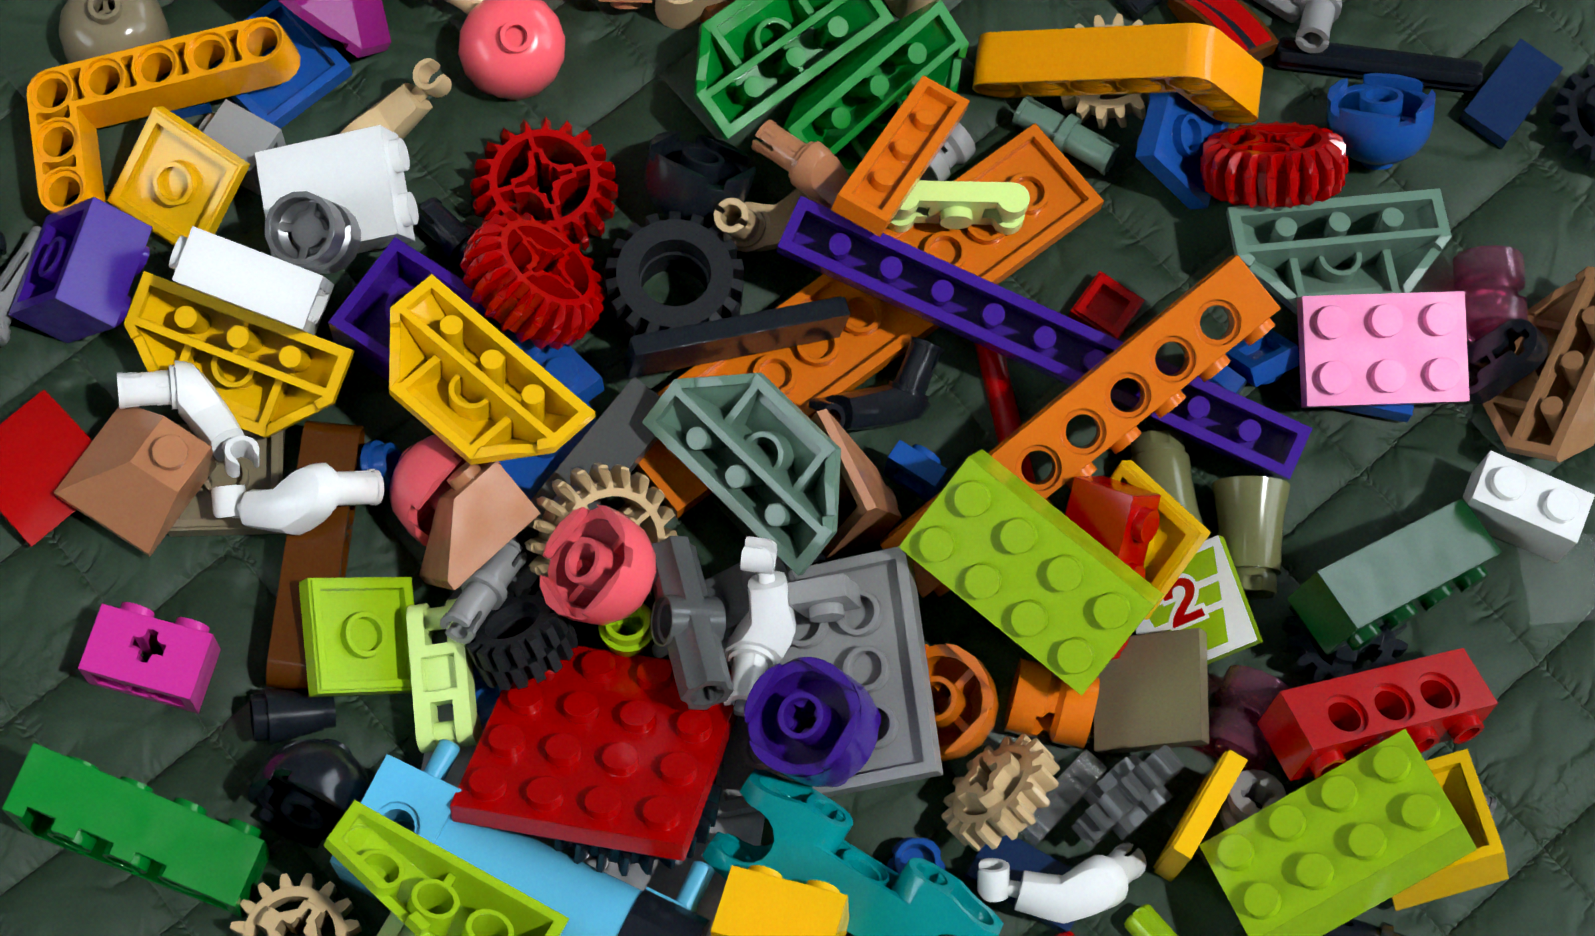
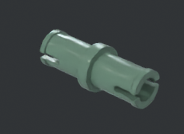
[1012,95,1121,175]

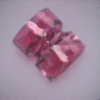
[1453,245,1528,342]
[1199,665,1291,771]

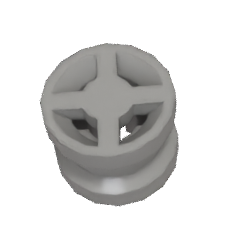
[1220,769,1286,830]

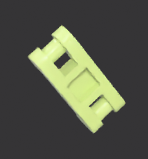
[887,180,1030,235]
[406,598,482,753]

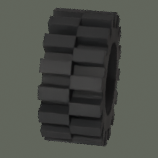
[465,588,578,690]

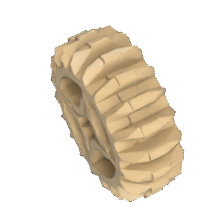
[524,463,678,601]

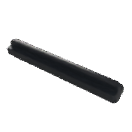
[1274,37,1483,92]

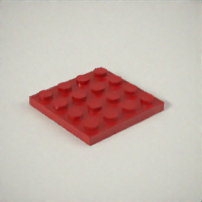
[450,645,738,861]

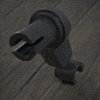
[808,336,944,430]

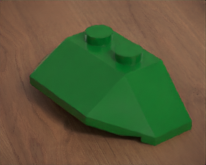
[694,0,895,141]
[783,0,969,177]

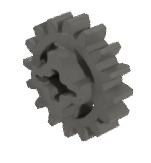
[1071,745,1185,848]

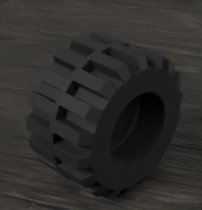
[605,211,744,345]

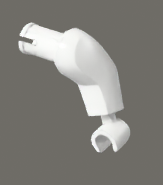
[117,360,260,478]
[211,463,384,535]
[724,536,796,717]
[977,843,1147,924]

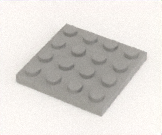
[716,546,943,818]

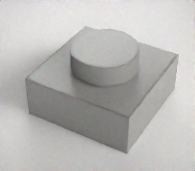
[787,573,862,623]

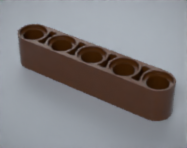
[266,420,365,691]

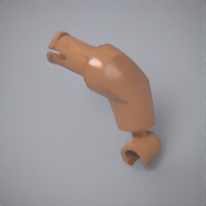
[751,120,850,209]

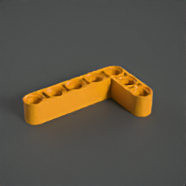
[27,17,301,214]
[972,23,1264,124]

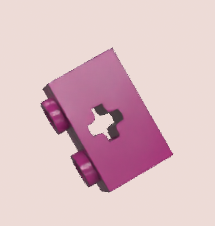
[78,602,221,714]

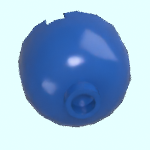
[1326,73,1436,170]

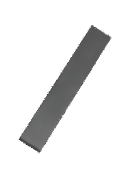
[432,377,660,663]

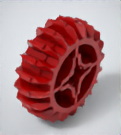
[470,116,618,251]
[1200,121,1348,209]
[459,210,606,350]

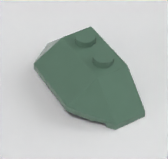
[1226,188,1452,315]
[642,373,841,576]

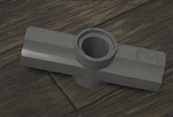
[651,536,734,710]

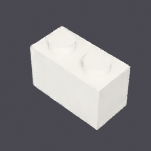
[1463,450,1595,564]

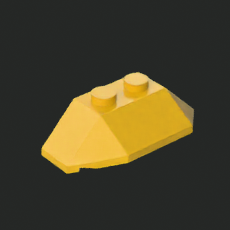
[123,271,355,438]
[389,274,595,465]

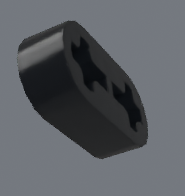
[1467,318,1549,404]

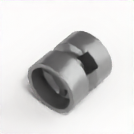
[265,191,361,274]

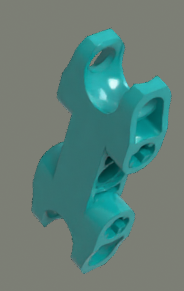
[702,768,1004,936]

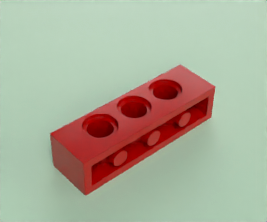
[1257,648,1498,781]

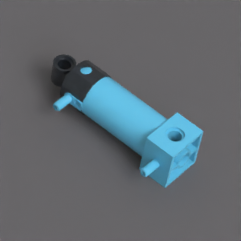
[330,739,715,936]

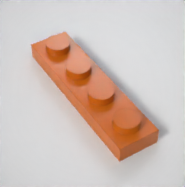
[831,75,970,237]

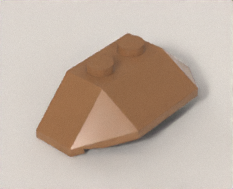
[1482,266,1595,463]

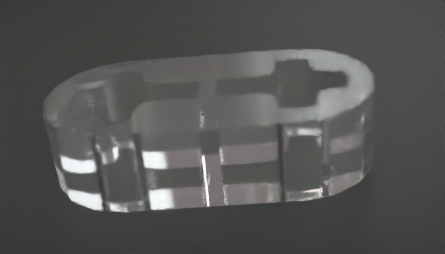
[1019,749,1108,847]

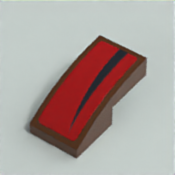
[1167,0,1279,61]

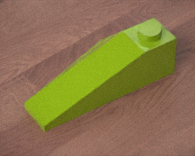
[324,800,569,936]

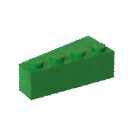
[2,743,272,918]

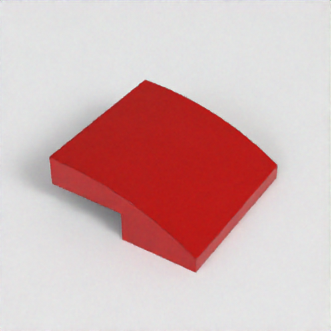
[0,389,92,547]

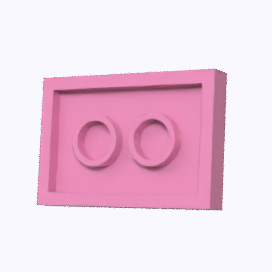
[1297,291,1470,408]

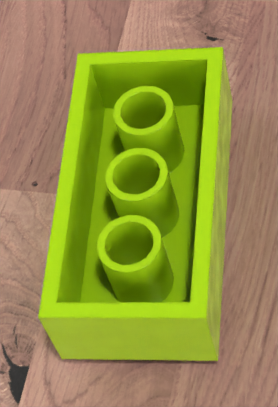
[899,449,1164,696]
[1199,729,1477,936]

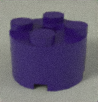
[744,657,881,787]

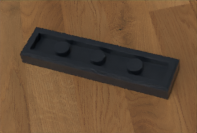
[623,296,850,378]

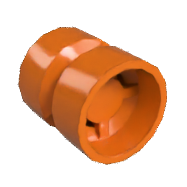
[1004,658,1100,750]

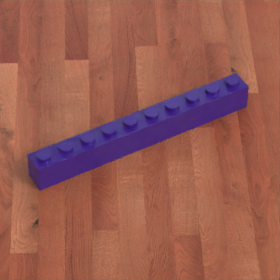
[777,195,1313,480]

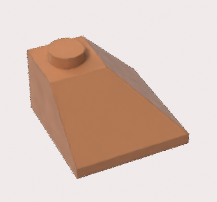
[54,406,217,557]
[811,409,902,558]
[419,461,541,590]

